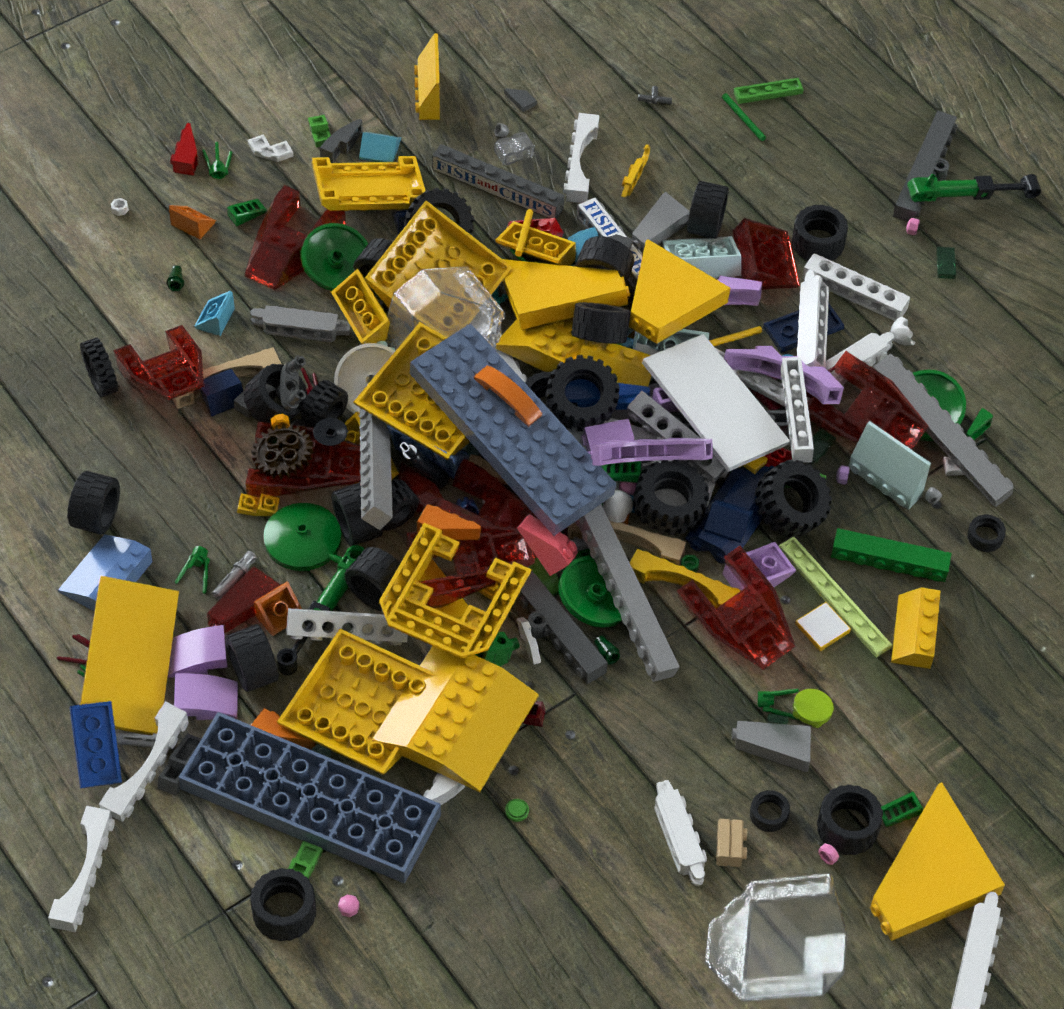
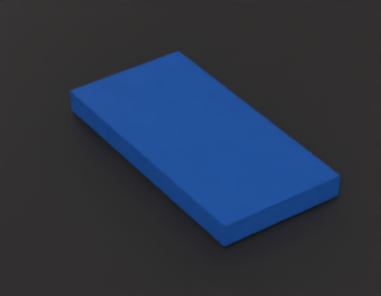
[69,701,122,789]

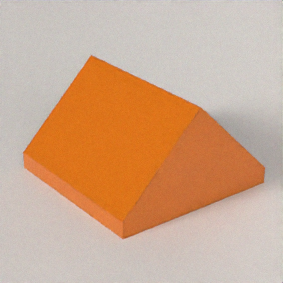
[169,205,216,239]
[254,582,302,636]

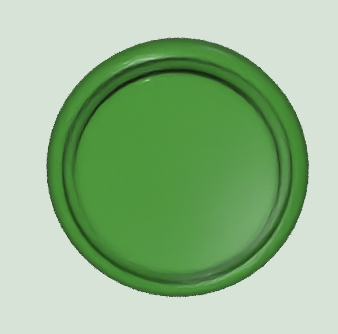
[505,799,529,822]

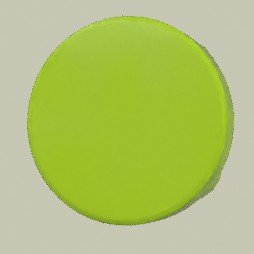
[793,689,834,728]

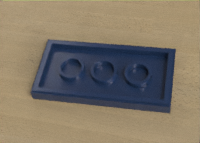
[763,302,845,353]

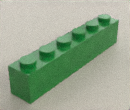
[831,528,952,582]

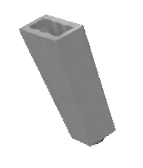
[632,192,690,255]
[732,721,811,772]

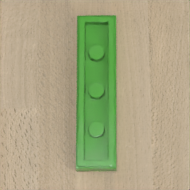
[733,78,803,104]

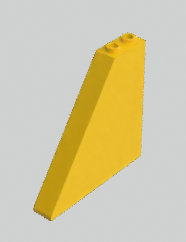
[629,239,731,344]
[502,259,630,330]
[870,783,1005,941]

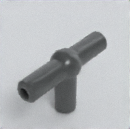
[638,86,672,104]

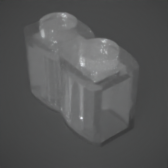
[494,132,535,165]

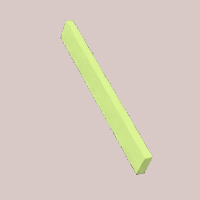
[779,537,892,658]

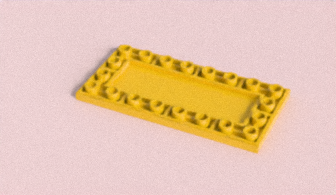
[80,576,179,735]

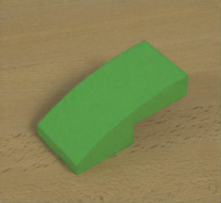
[308,115,331,148]
[527,558,559,596]
[288,841,323,879]

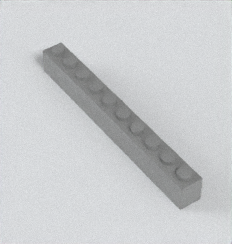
[873,353,1014,507]
[359,408,392,530]
[575,504,680,682]

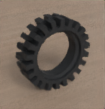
[80,337,118,397]

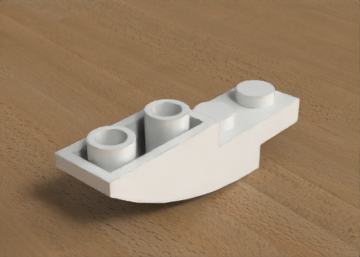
[423,773,465,805]

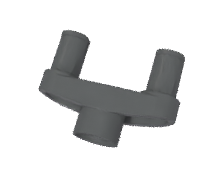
[275,355,306,411]

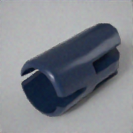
[456,497,479,521]

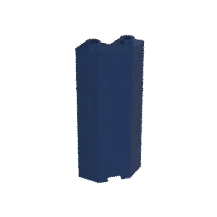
[685,465,785,564]

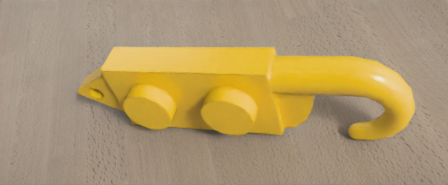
[621,144,650,198]

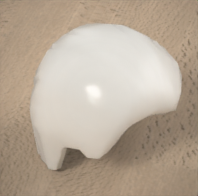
[890,317,915,346]
[603,490,633,523]

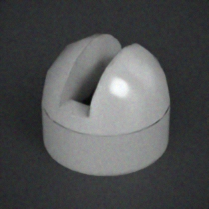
[494,123,509,138]
[925,487,942,504]

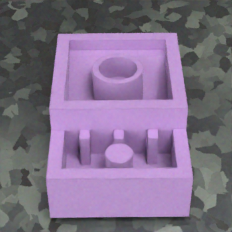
[722,542,796,602]
[167,625,227,678]
[174,673,238,720]

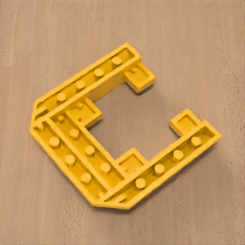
[379,523,532,658]

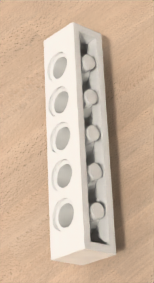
[802,253,910,321]
[781,357,814,463]
[286,608,408,645]

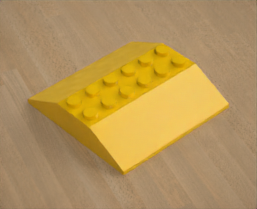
[364,201,512,338]
[493,318,635,372]
[353,322,470,460]
[277,629,436,775]
[372,646,539,792]

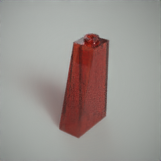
[207,567,281,633]

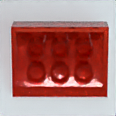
[733,218,800,290]

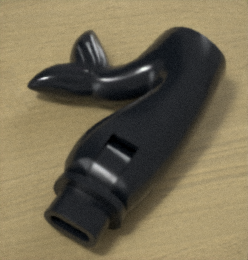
[400,442,449,489]

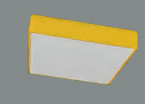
[795,602,851,651]

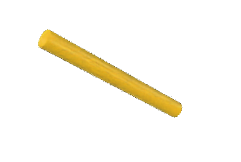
[515,209,533,257]
[709,326,762,347]

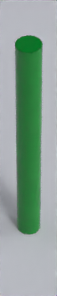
[722,93,766,141]

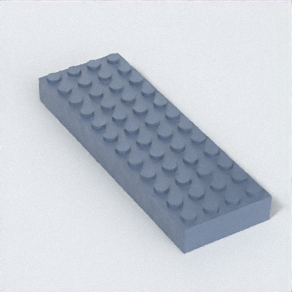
[410,323,616,536]
[179,712,441,884]

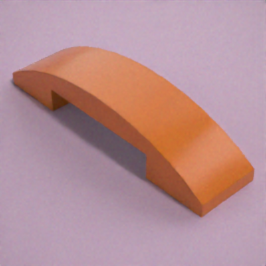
[474,365,542,427]

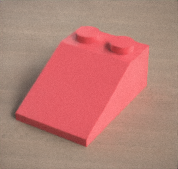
[517,514,578,576]

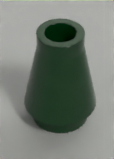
[166,265,184,291]
[594,636,620,665]

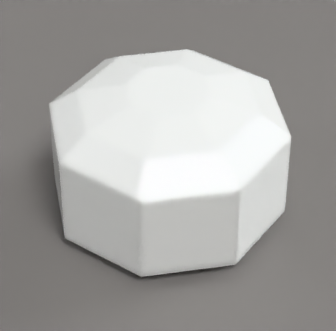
[111,198,129,216]

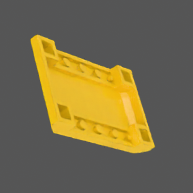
[311,156,426,211]

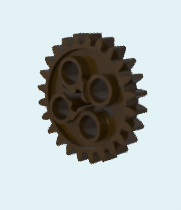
[251,424,314,479]

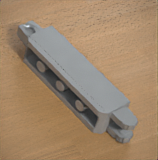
[250,305,351,342]

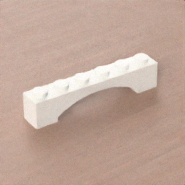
[563,113,599,203]
[99,701,189,822]
[48,806,115,932]

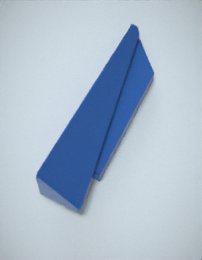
[565,379,650,410]

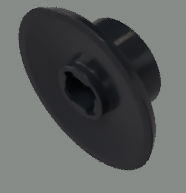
[313,418,348,446]

